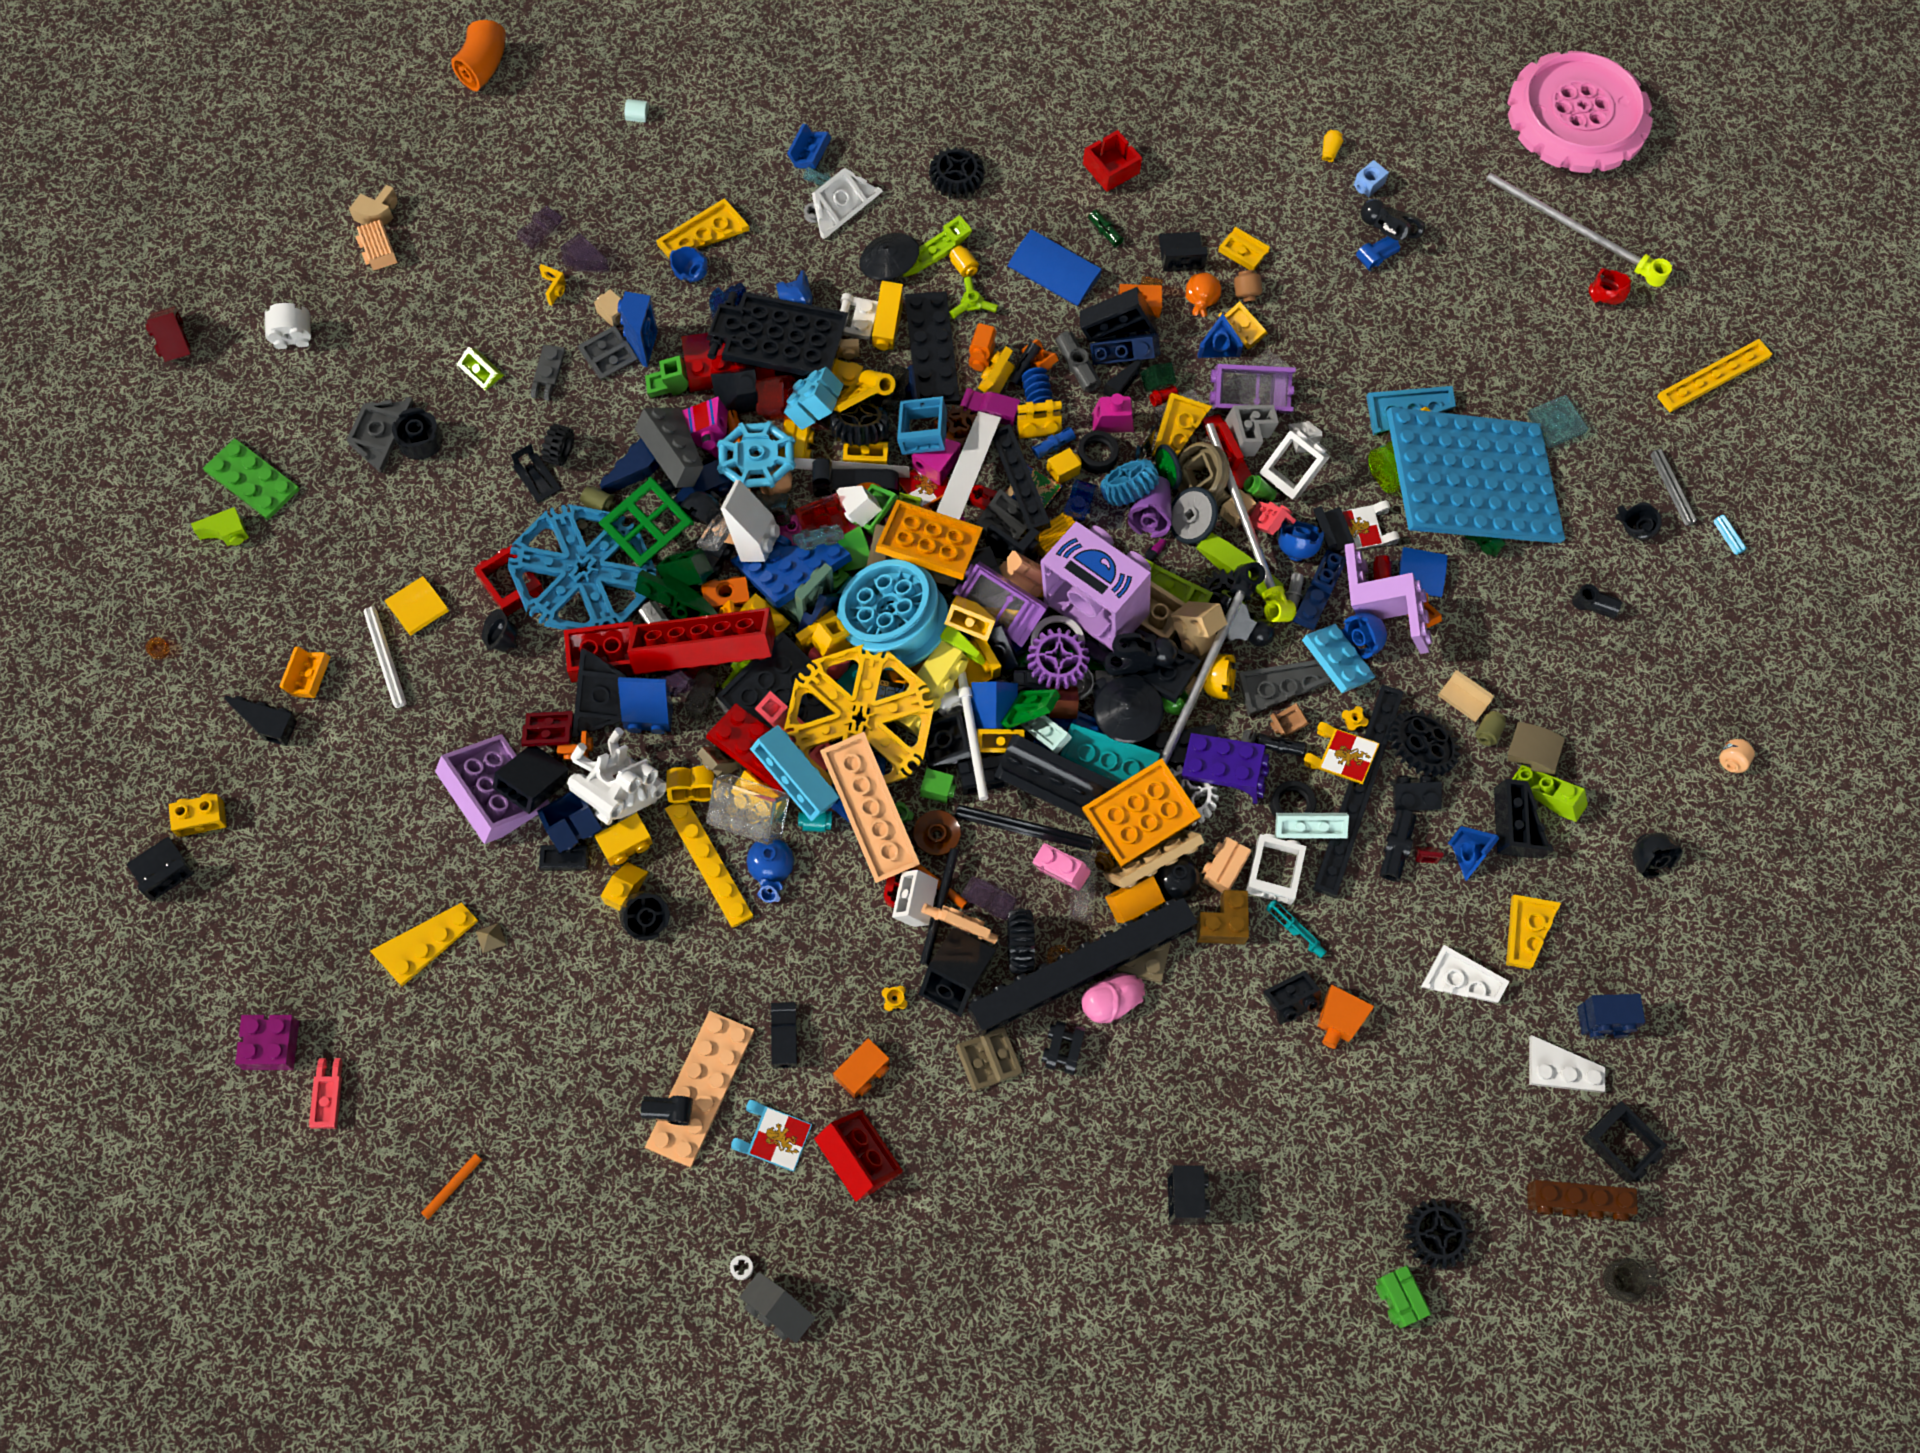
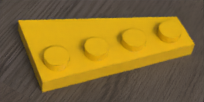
[370,902,478,986]

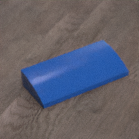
[1008,229,1102,306]

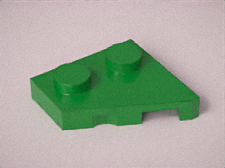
[1001,689,1060,729]

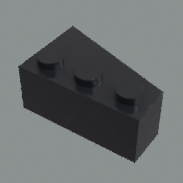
[1494,779,1554,859]

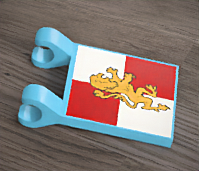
[731,1100,812,1172]

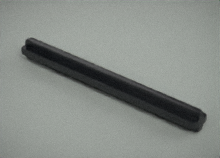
[955,805,1093,851]

